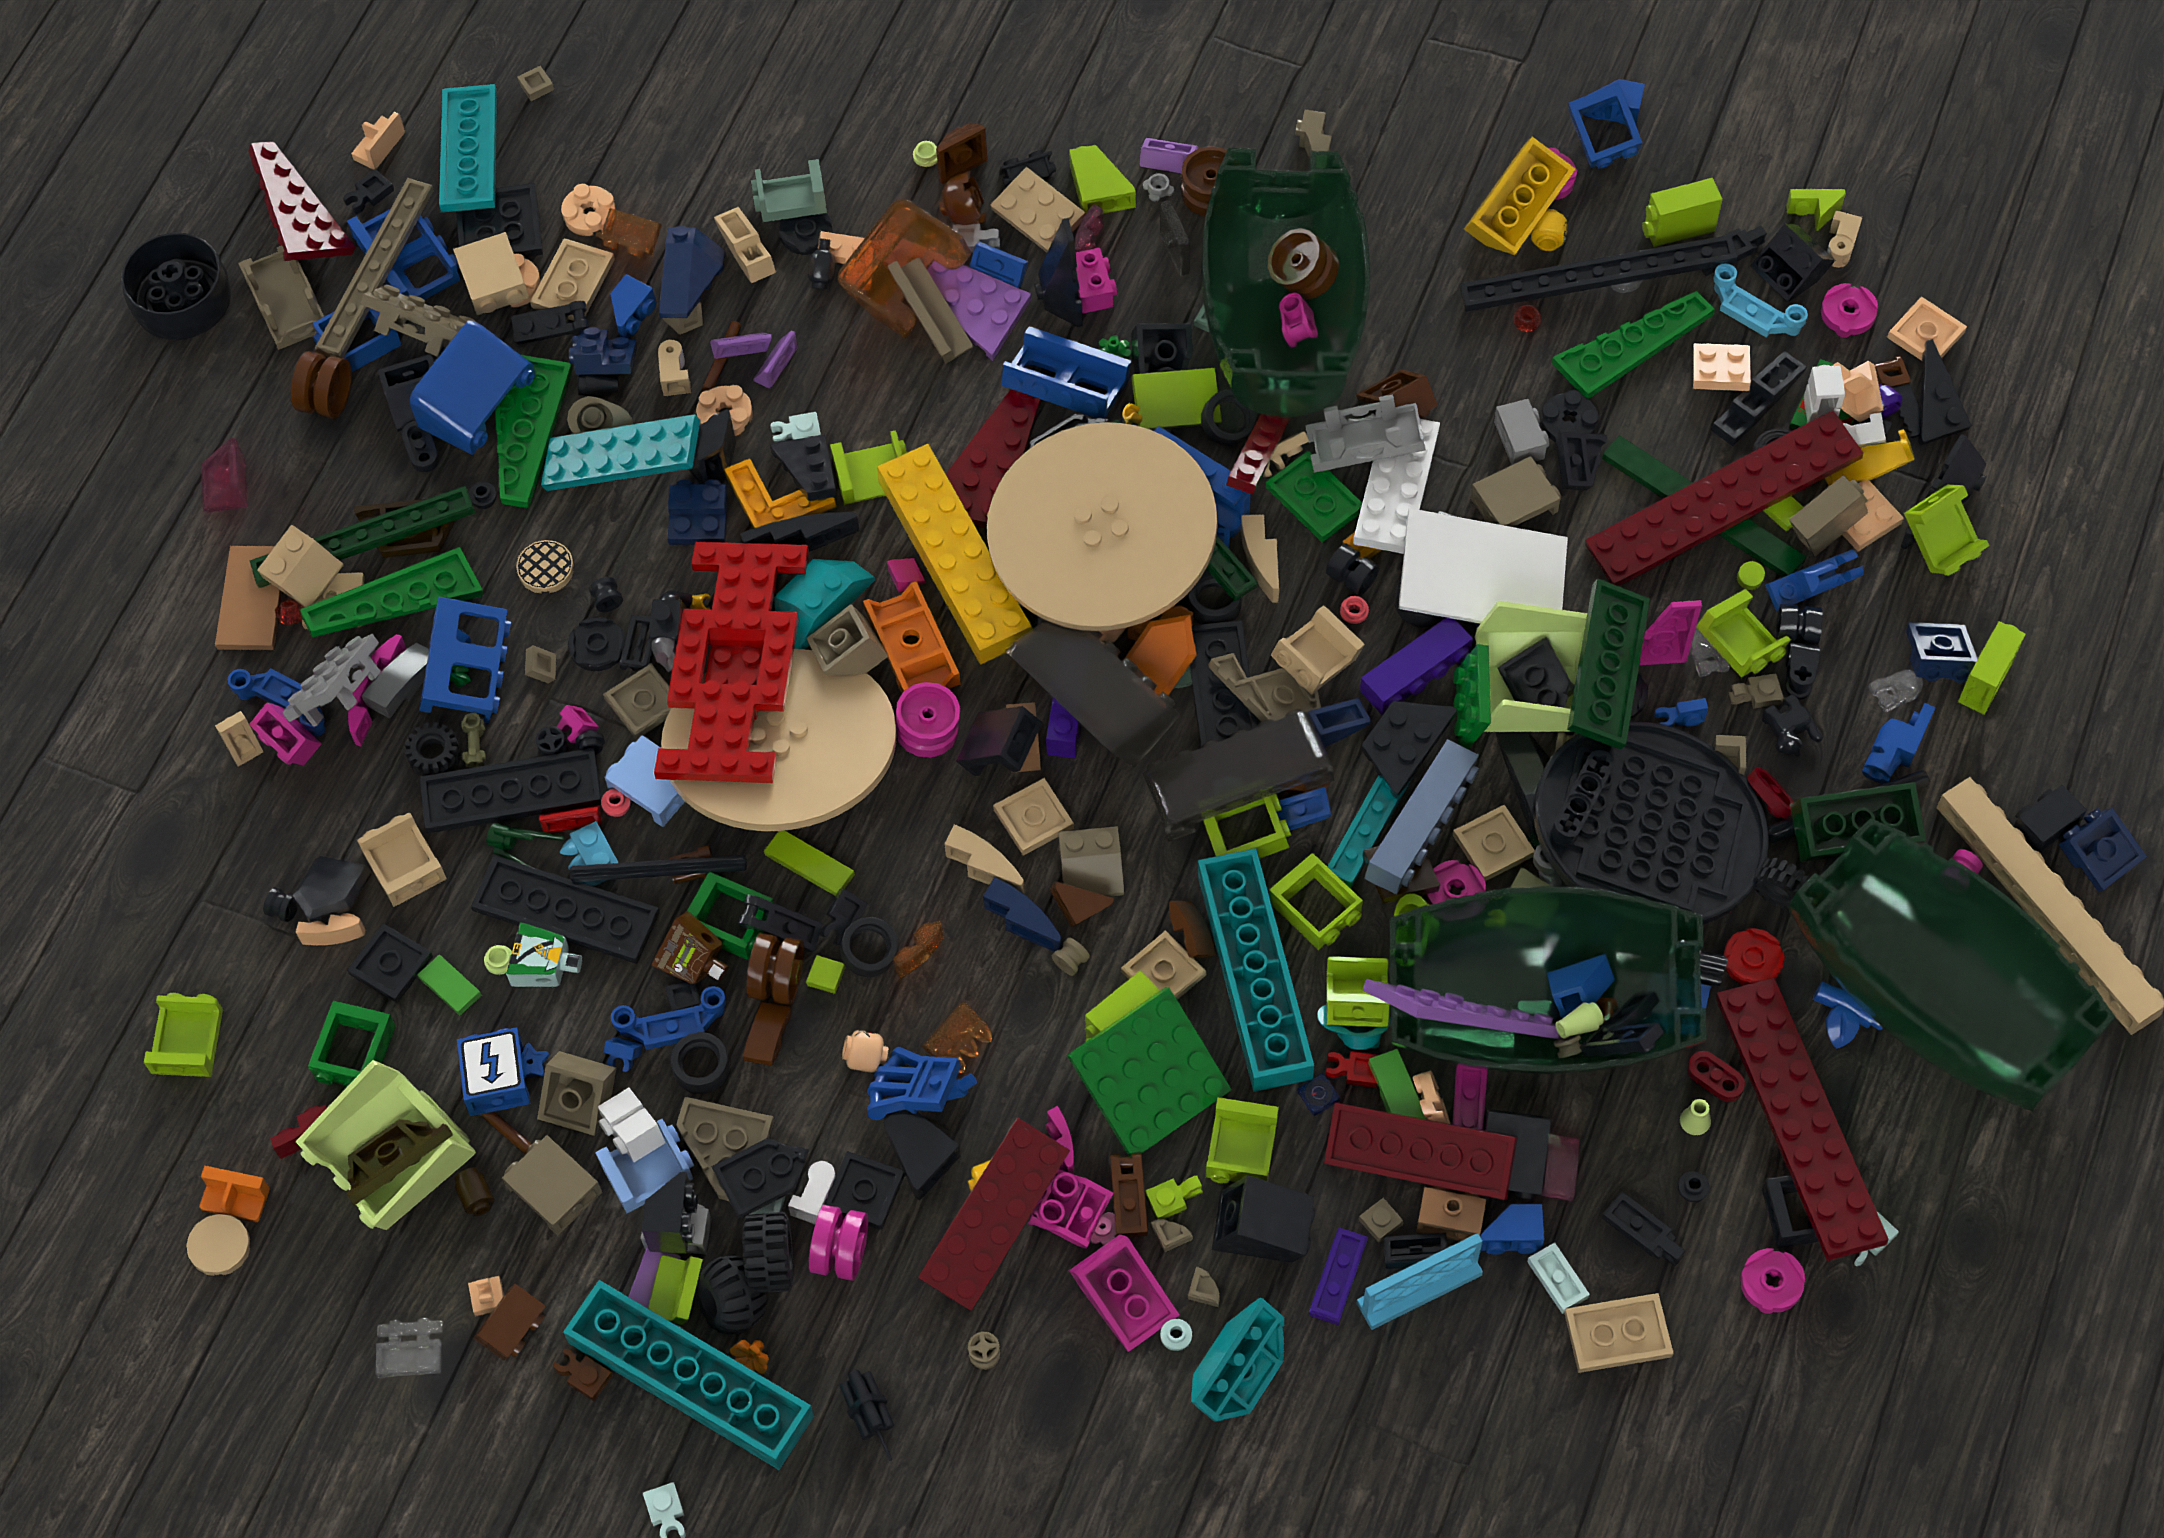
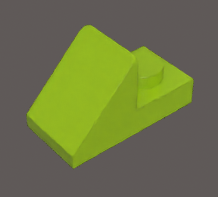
[1786,189,1846,231]

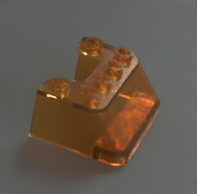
[838,199,972,339]

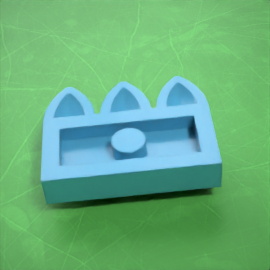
[560,821,618,886]

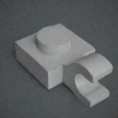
[952,224,1000,253]

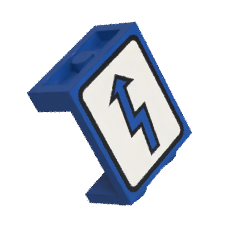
[457,1027,530,1116]

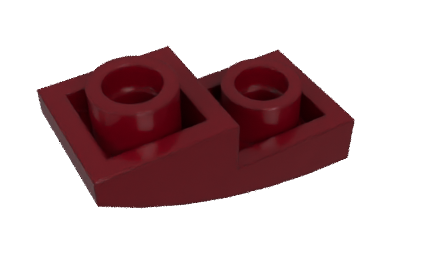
[270,1105,327,1159]

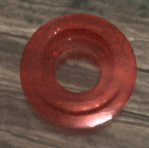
[1513,305,1541,332]
[275,600,304,625]

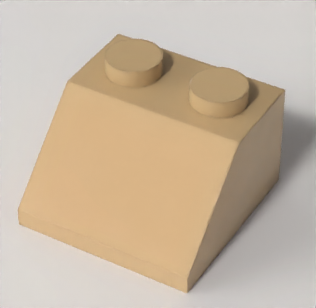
[257,525,344,607]

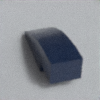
[1274,698,1371,759]
[983,877,1062,952]

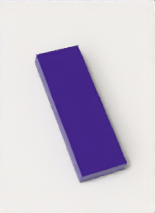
[1309,1227,1368,1325]

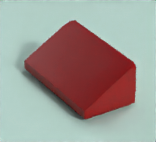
[539,805,602,833]

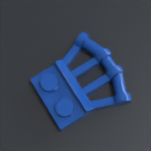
[867,1047,961,1120]

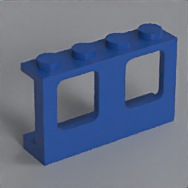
[347,210,460,300]
[1001,326,1131,419]
[1154,426,1250,538]
[419,597,511,723]

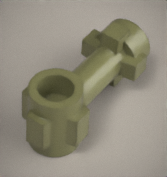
[462,713,486,768]

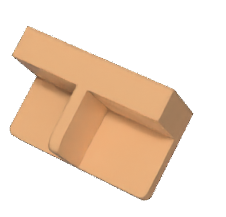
[351,112,405,170]
[1833,361,1883,422]

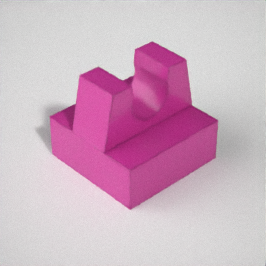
[557,705,599,743]

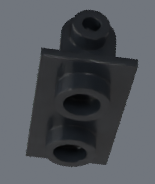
[999,150,1056,188]

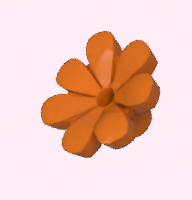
[730,1340,769,1374]

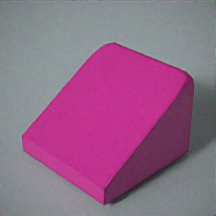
[887,558,925,593]

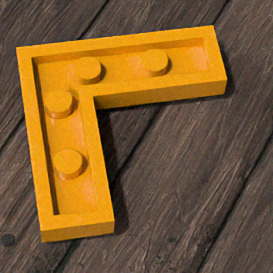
[724,458,836,529]

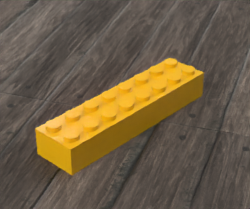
[877,444,1032,665]

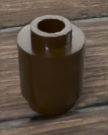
[454,1168,495,1216]

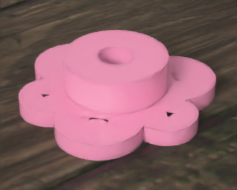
[1090,1212,1116,1245]

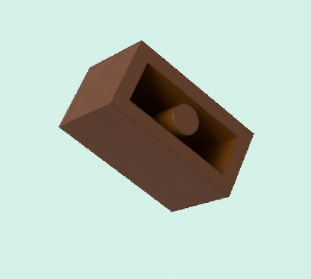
[473,1284,545,1361]

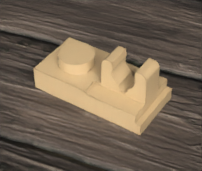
[1263,431,1309,478]
[215,711,263,767]

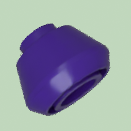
[1879,384,1903,419]

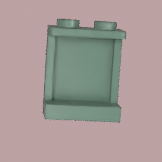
[751,159,827,222]

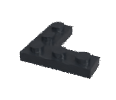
[1580,991,1664,1057]

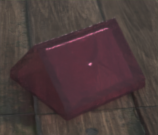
[201,438,248,513]

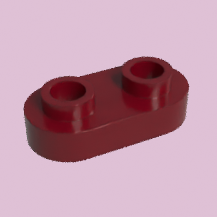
[1747,767,1794,818]
[1687,1051,1745,1102]

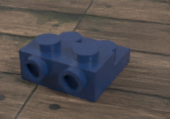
[569,327,637,374]
[668,480,728,545]
[1906,622,1978,683]
[2058,808,2147,892]

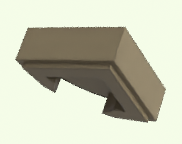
[1151,1219,1193,1252]
[1188,1267,1219,1307]

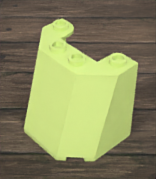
[1475,601,1587,732]
[296,1060,476,1230]

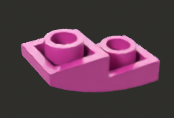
[1045,1106,1074,1175]

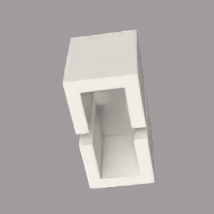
[1803,365,1845,423]
[598,1088,665,1162]

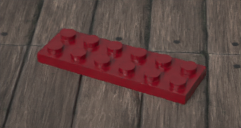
[1324,1102,1518,1200]
[918,1117,1070,1311]

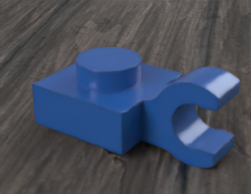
[1654,698,1708,727]

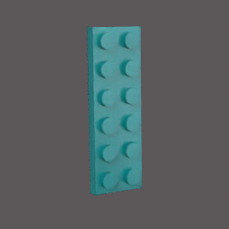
[439,84,497,212]
[541,414,700,491]

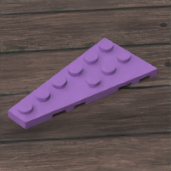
[875,233,1031,361]
[1363,979,1561,1039]

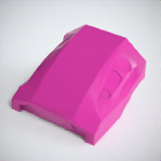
[1027,1169,1114,1249]

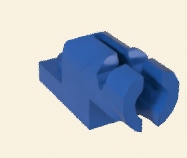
[1765,549,1864,611]
[1862,703,1935,783]

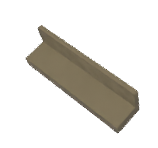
[887,258,973,364]

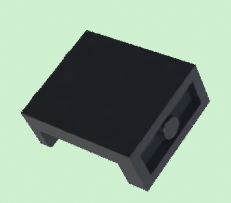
[956,706,1042,776]

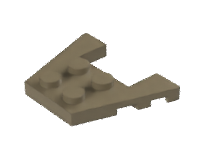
[1208,637,1321,731]

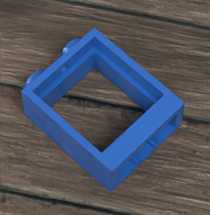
[1568,83,1642,169]
[312,308,401,372]

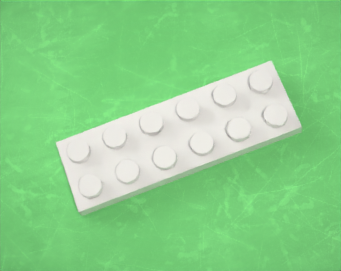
[1353,419,1440,554]

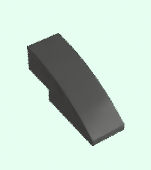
[362,643,429,718]

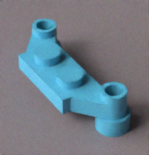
[1713,263,1808,338]

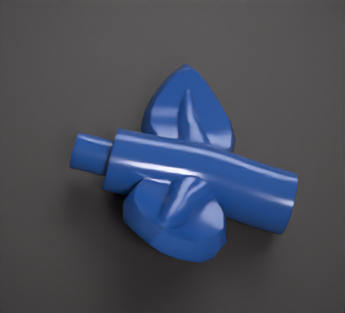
[1812,973,1886,1049]

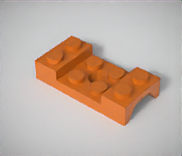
[863,581,961,693]

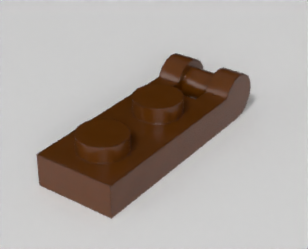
[1110,1152,1148,1237]

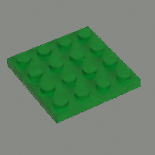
[1066,987,1232,1156]

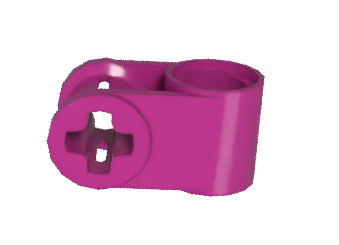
[1279,292,1318,348]

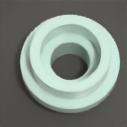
[1160,1319,1192,1351]

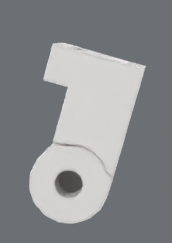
[1843,412,1886,448]
[788,1161,836,1224]

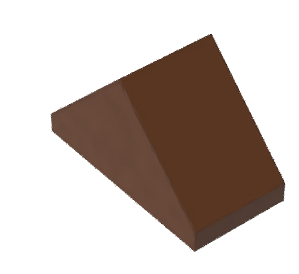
[1050,882,1114,927]

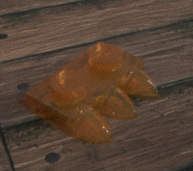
[922,1002,992,1072]

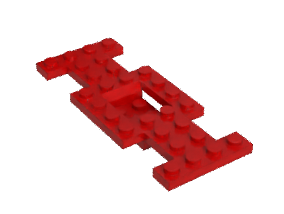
[654,542,809,783]

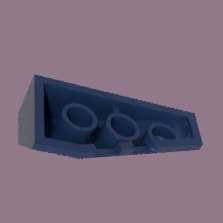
[659,226,725,318]

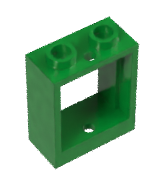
[687,872,774,960]
[308,1001,396,1088]

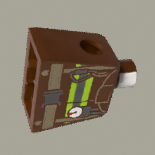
[651,911,729,984]

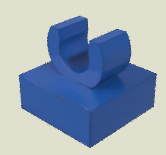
[603,1037,643,1072]

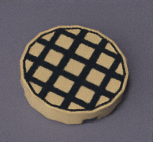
[516,540,574,593]

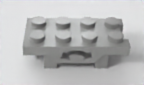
[1305,394,1425,473]
[282,634,381,727]

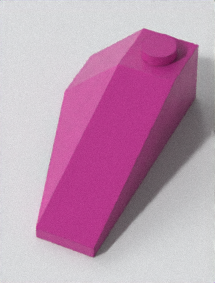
[1639,600,1702,665]

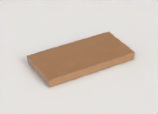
[215,546,282,650]

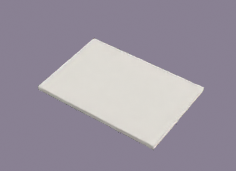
[1398,508,1568,624]

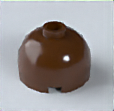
[939,171,987,225]

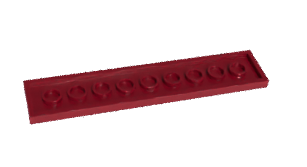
[1585,410,1863,586]
[1716,978,1889,1261]

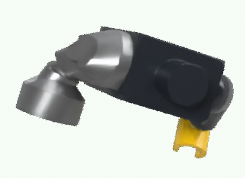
[649,590,711,672]

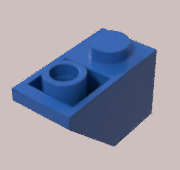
[1584,79,1645,124]
[610,274,656,338]
[1547,954,1615,1018]
[1480,1204,1544,1255]

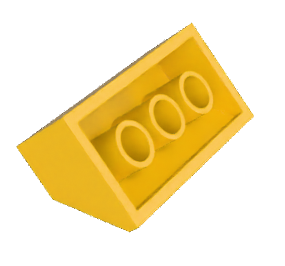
[1464,137,1575,255]

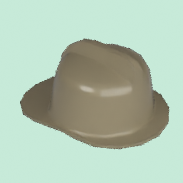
[567,396,633,434]

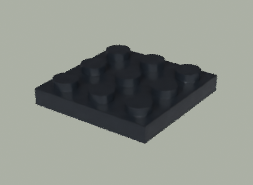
[456,183,543,257]

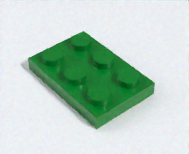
[1266,451,1362,543]
[1453,644,1491,749]

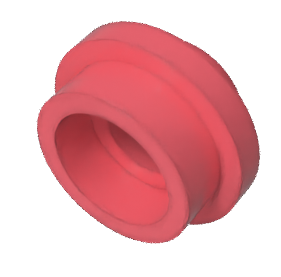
[1340,596,1369,624]
[601,788,631,817]

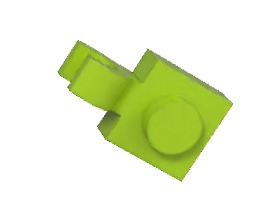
[1145,1175,1203,1220]

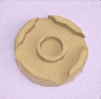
[186,1214,250,1276]

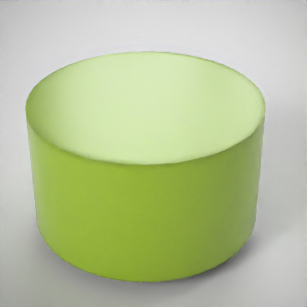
[1737,561,1765,590]

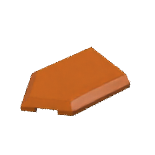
[1123,615,1197,702]

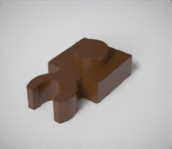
[553,1349,613,1401]

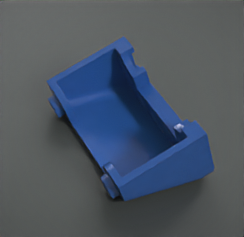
[410,320,536,455]

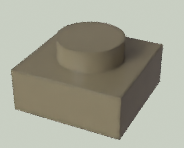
[517,66,554,101]
[525,645,556,684]
[1359,1198,1403,1243]

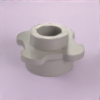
[1143,173,1174,201]

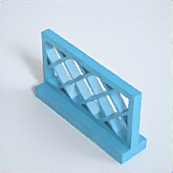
[1356,1233,1483,1330]

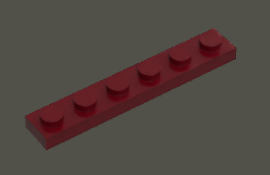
[1226,395,1297,495]

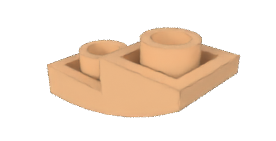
[296,913,366,945]

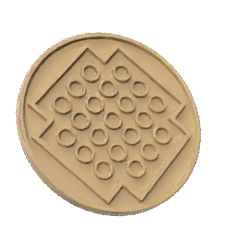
[987,423,1218,631]
[661,649,897,831]

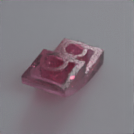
[1075,204,1104,252]
[1542,1134,1579,1201]

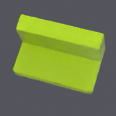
[648,1255,703,1325]

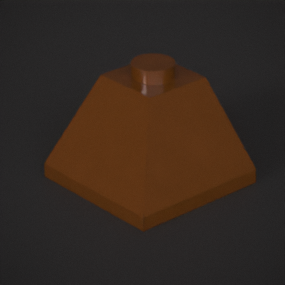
[936,123,988,184]
[1355,369,1438,419]

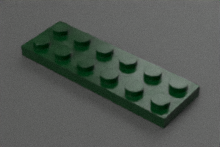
[1567,579,1650,750]

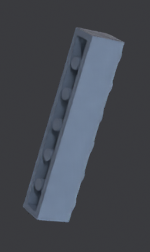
[1364,739,1479,895]

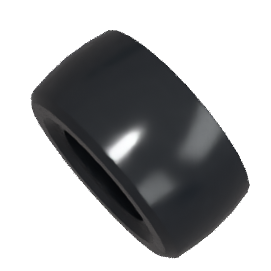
[121,233,231,340]

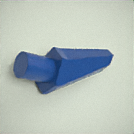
[947,1074,977,1101]

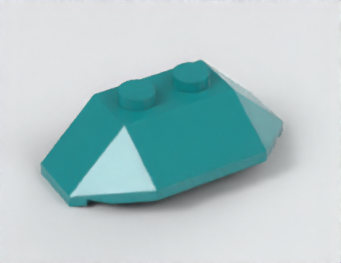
[774,559,875,649]
[1191,1298,1284,1422]

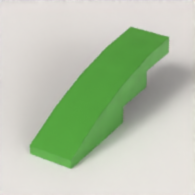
[1369,1049,1427,1120]

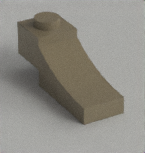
[1295,110,1332,195]

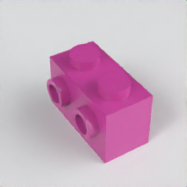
[1076,248,1117,314]
[249,702,322,766]

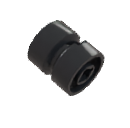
[1326,543,1380,596]
[1776,604,1823,645]

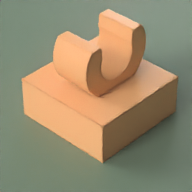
[468,1276,504,1316]

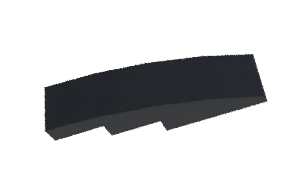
[1711,351,1807,446]
[740,512,859,552]

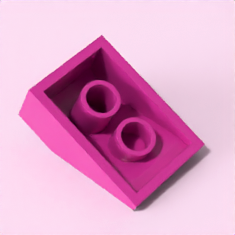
[1069,1234,1179,1352]

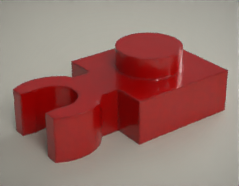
[1325,1051,1378,1088]

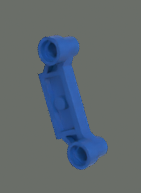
[228,668,326,737]
[611,986,726,1050]

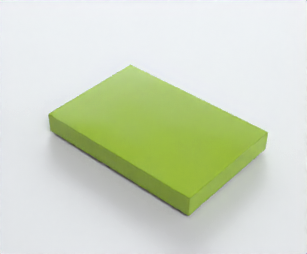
[1131,368,1222,430]

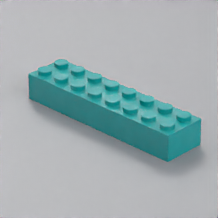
[1198,848,1314,1092]
[563,1280,814,1470]

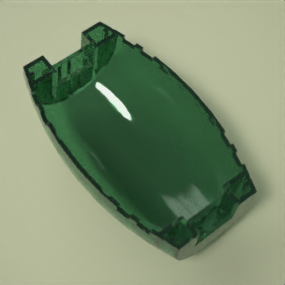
[1201,148,1370,417]
[1788,818,2115,1112]
[1389,886,1707,1075]

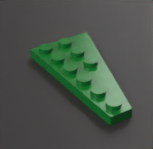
[495,355,573,508]

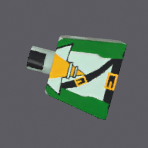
[506,922,582,987]

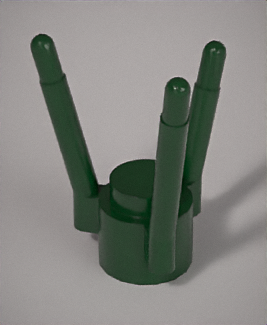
[486,823,565,866]

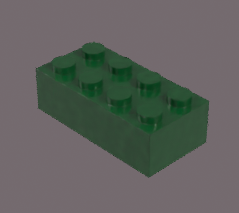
[1790,782,1926,862]

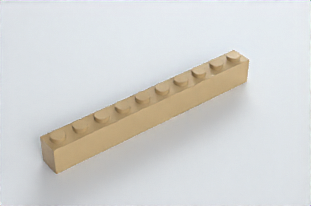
[1936,777,2164,1035]

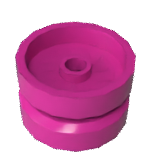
[896,682,960,758]
[809,1205,868,1281]

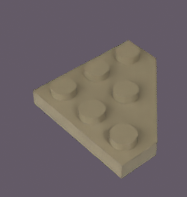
[676,1097,774,1201]

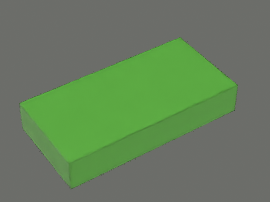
[417,954,482,1016]

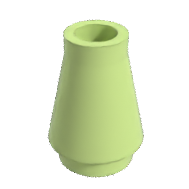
[1555,1002,1604,1039]
[1680,1099,1711,1135]

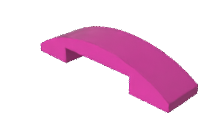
[348,634,407,746]

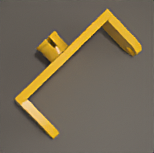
[1825,429,1915,486]

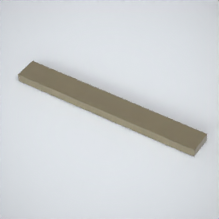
[315,178,434,358]

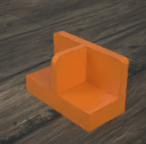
[199,1166,270,1222]

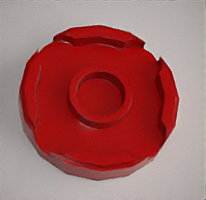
[1723,928,1785,985]

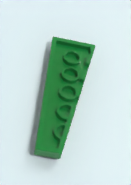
[1551,291,1715,399]
[300,547,483,637]

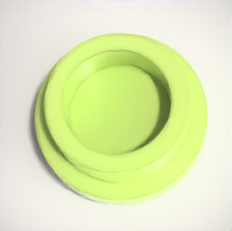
[913,141,937,167]
[484,945,512,975]

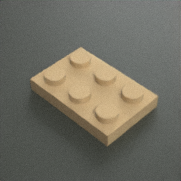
[990,167,1086,253]
[530,238,615,321]
[1564,1293,1673,1373]

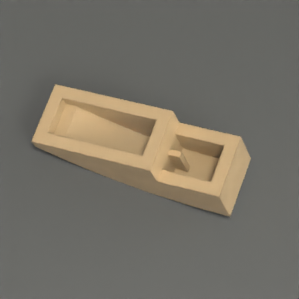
[714,207,776,283]
[1241,515,1279,603]
[945,824,1025,894]

